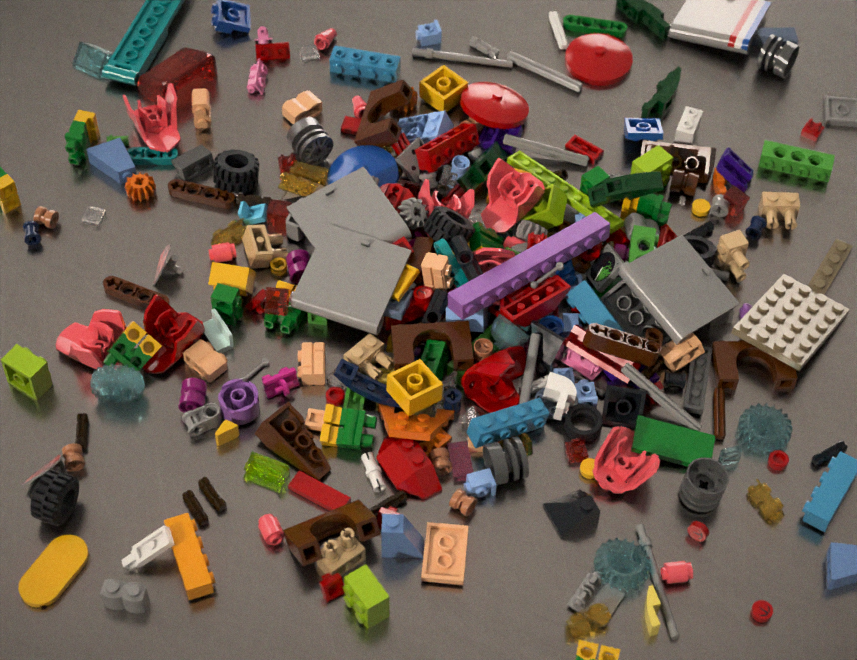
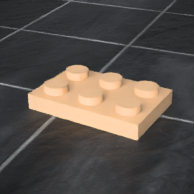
[421,522,469,585]

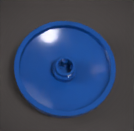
[327,145,399,193]

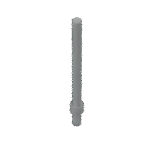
[412,48,513,68]
[636,524,680,639]

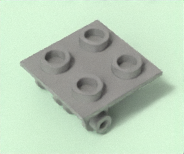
[567,571,625,626]

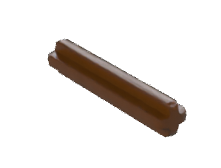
[714,387,726,440]

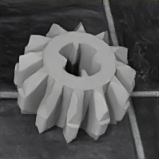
[398,197,429,230]
[516,220,548,242]

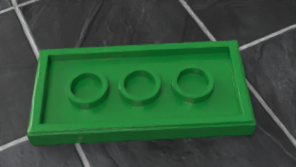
[631,415,715,467]

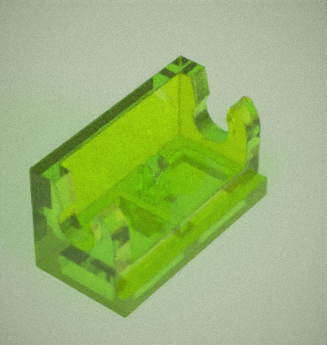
[243,451,290,493]

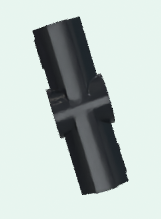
[449,235,483,282]
[420,288,448,347]

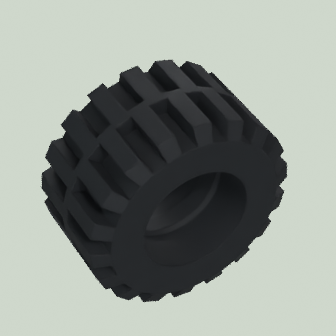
[213,149,259,193]
[424,206,475,250]
[30,469,79,526]

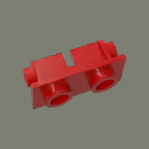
[255,42,290,61]

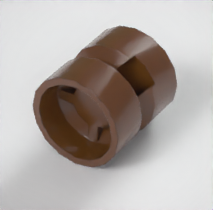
[669,169,700,196]

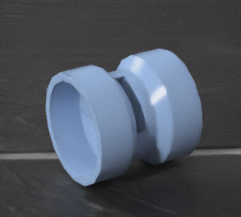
[450,155,470,180]

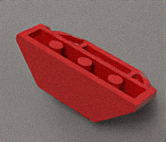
[500,275,571,327]
[376,436,442,500]

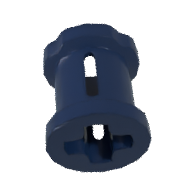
[745,216,767,240]
[22,221,41,245]
[444,388,462,414]

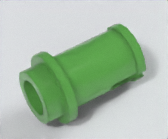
[107,134,129,147]

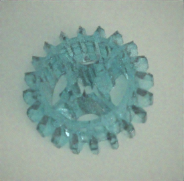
[90,363,145,404]
[738,403,793,454]
[594,537,651,592]

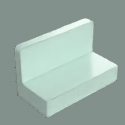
[203,308,234,353]

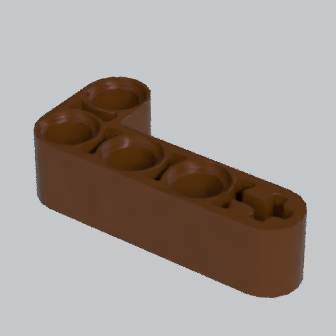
[583,323,663,367]

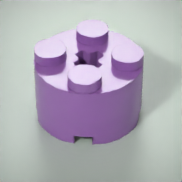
[218,379,260,425]

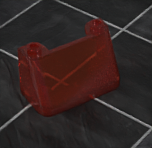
[138,47,218,105]

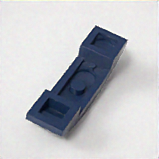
[333,359,401,408]

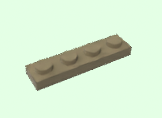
[808,239,853,295]

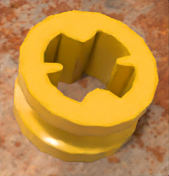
[270,257,287,276]

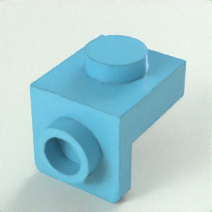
[238,201,269,225]

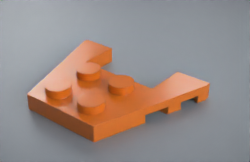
[378,403,455,441]

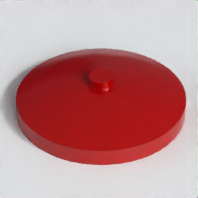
[565,33,633,86]
[460,82,529,129]

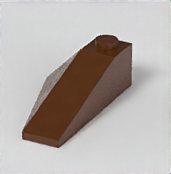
[641,140,716,183]
[255,402,331,480]

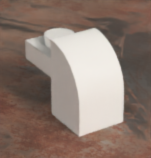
[543,372,577,421]

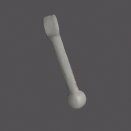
[530,262,564,289]
[240,358,269,382]
[573,371,606,397]

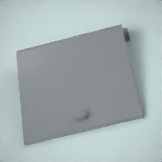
[287,167,412,249]
[289,223,412,335]
[618,235,740,345]

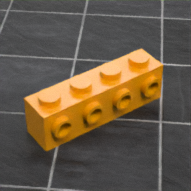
[164,513,216,600]

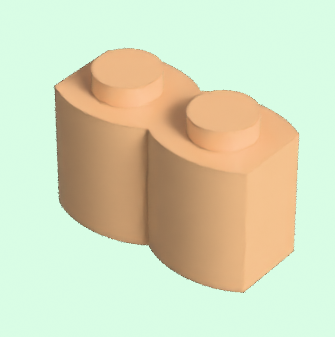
[192,88,211,129]
[282,91,322,124]
[183,339,228,383]

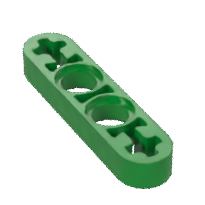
[563,15,627,38]

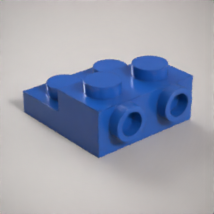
[211,0,251,34]
[623,118,664,141]

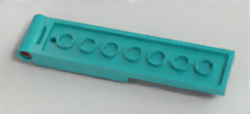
[102,0,184,86]

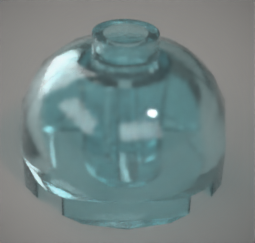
[491,314,530,350]

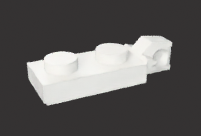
[121,525,175,570]

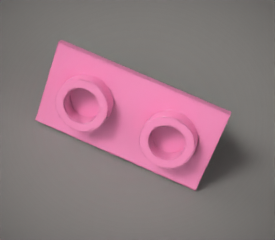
[255,26,272,44]
[247,59,268,95]
[561,348,603,381]

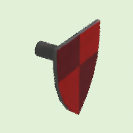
[153,245,183,286]
[22,455,62,486]

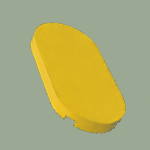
[18,535,88,608]

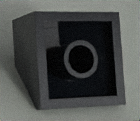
[529,320,565,375]
[602,381,647,429]
[543,489,601,538]

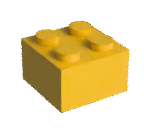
[419,65,468,112]
[208,262,256,297]
[386,359,443,416]

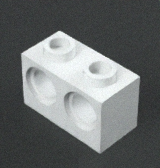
[674,106,703,145]

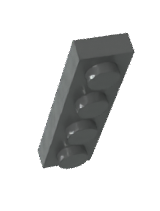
[683,346,712,415]

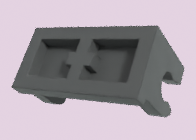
[171,145,214,181]

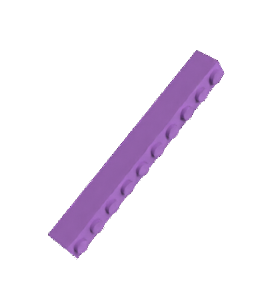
[448,212,610,320]

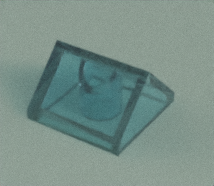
[72,41,113,79]

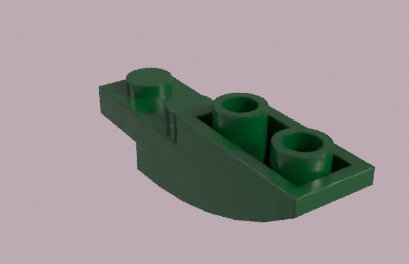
[616,0,670,40]
[641,66,681,118]
[456,141,507,193]
[587,172,664,208]

